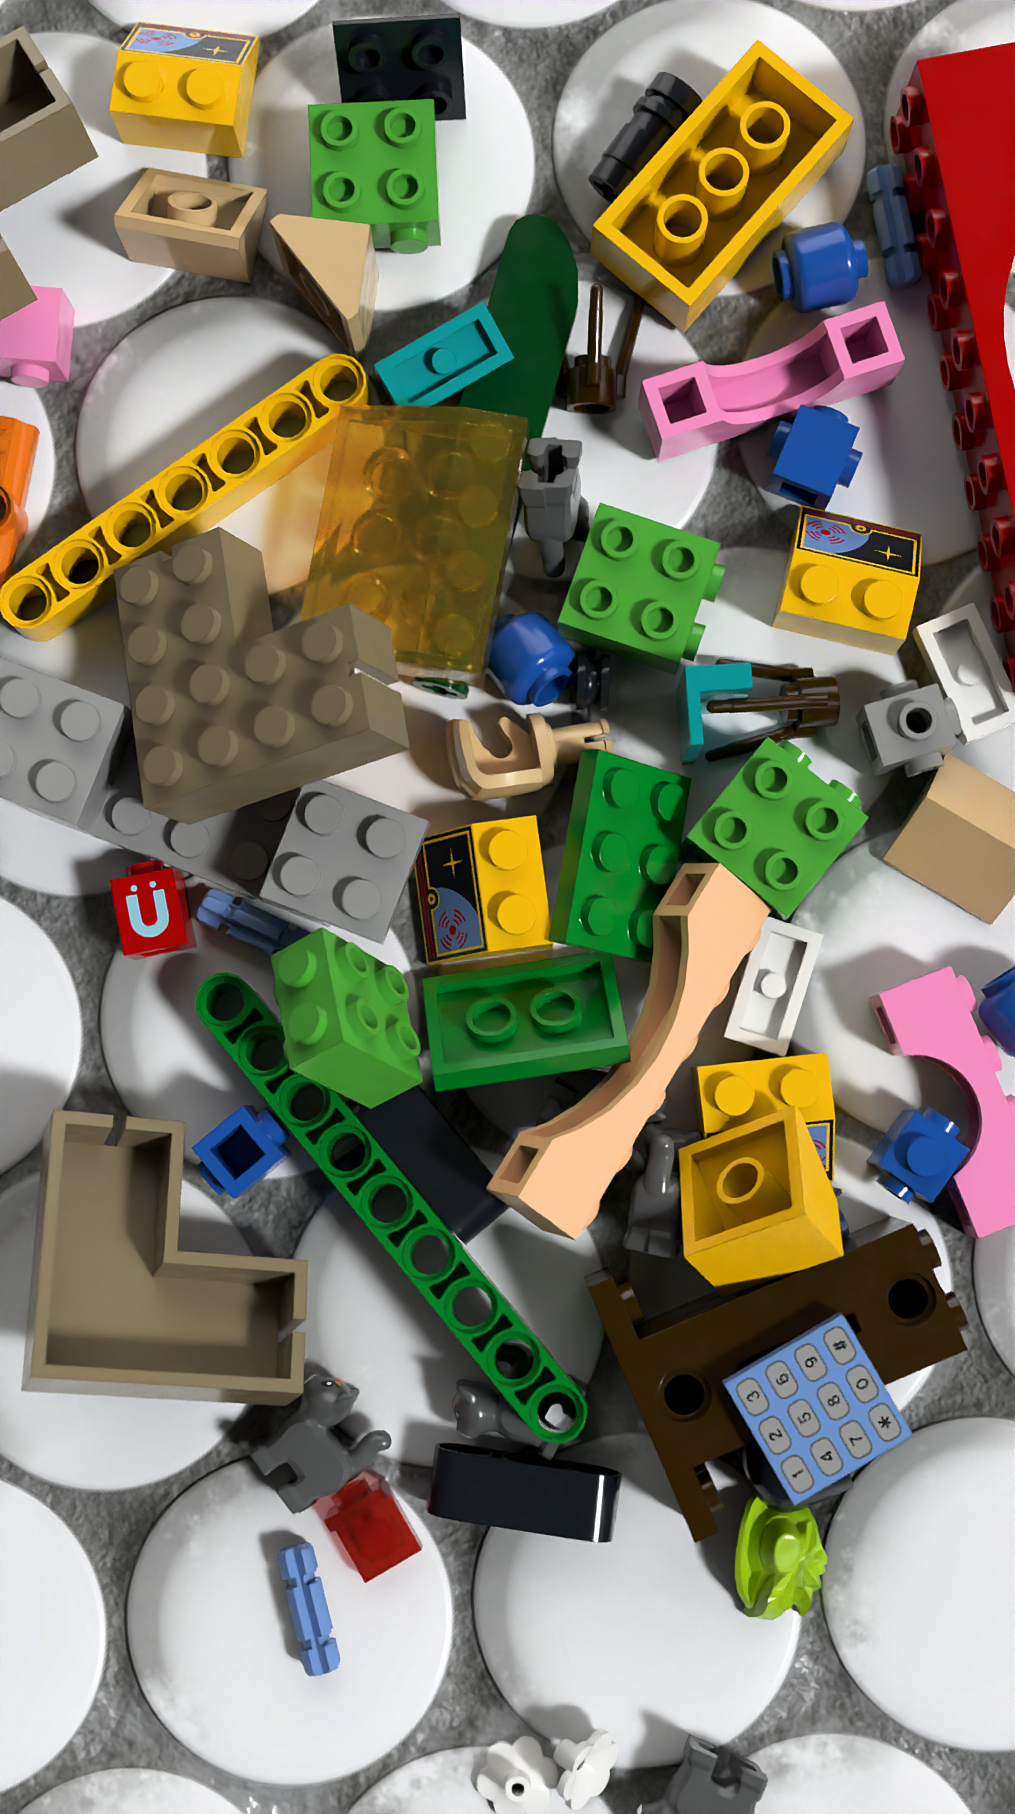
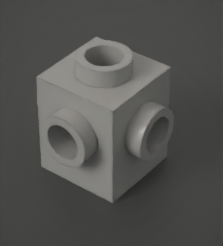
[855,680,961,777]

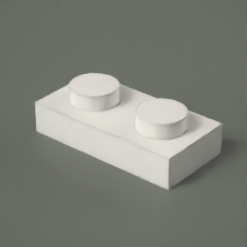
[912,602,1015,746]
[722,916,824,1057]

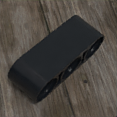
[347,1085,510,1245]
[426,1443,622,1543]

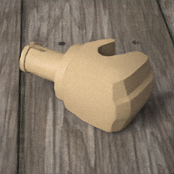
[445,712,613,801]

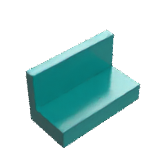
[369,301,514,423]
[676,662,753,765]

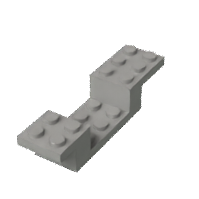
[0,657,430,945]

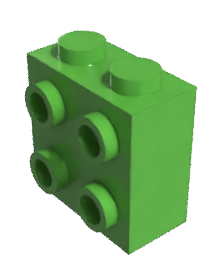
[308,99,441,254]
[557,502,726,675]
[682,736,869,921]
[271,927,423,1109]

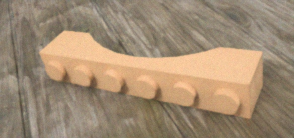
[486,863,772,1240]

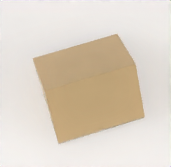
[114,167,268,283]
[269,213,379,363]
[881,753,1015,925]

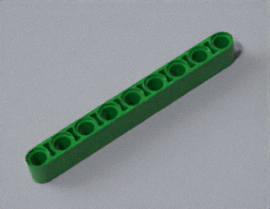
[195,972,588,1444]

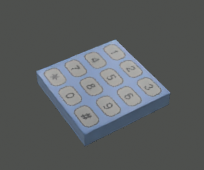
[722,1312,913,1506]

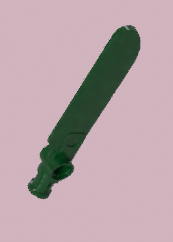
[412,214,578,700]

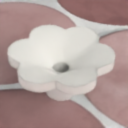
[553,1728,620,1811]
[477,1736,559,1814]

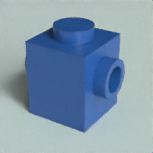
[766,404,863,511]
[192,1105,292,1199]
[866,1107,970,1204]

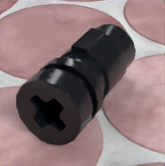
[588,72,703,204]

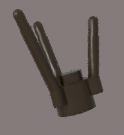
[557,283,646,415]
[705,658,840,762]

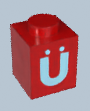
[109,860,197,960]

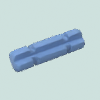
[866,164,922,289]
[196,889,311,956]
[277,1542,340,1676]

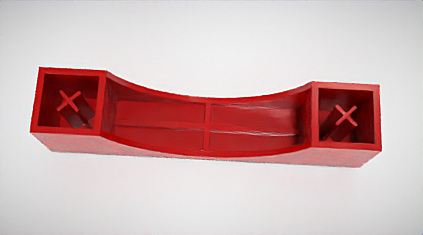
[890,42,1015,692]

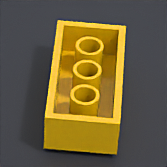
[590,39,855,332]

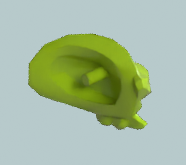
[734,1493,828,1620]

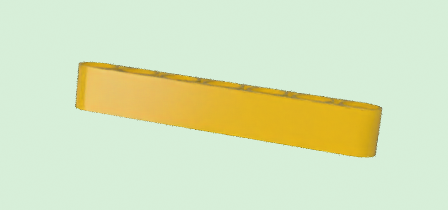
[0,354,371,642]

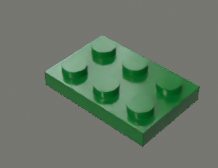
[548,749,691,964]
[422,952,631,1092]

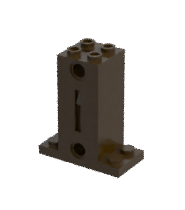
[584,1216,969,1542]

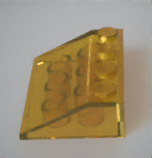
[300,405,529,689]

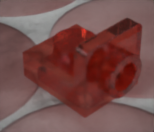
[323,1477,423,1583]

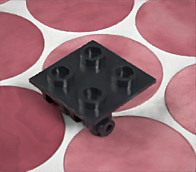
[332,13,466,121]

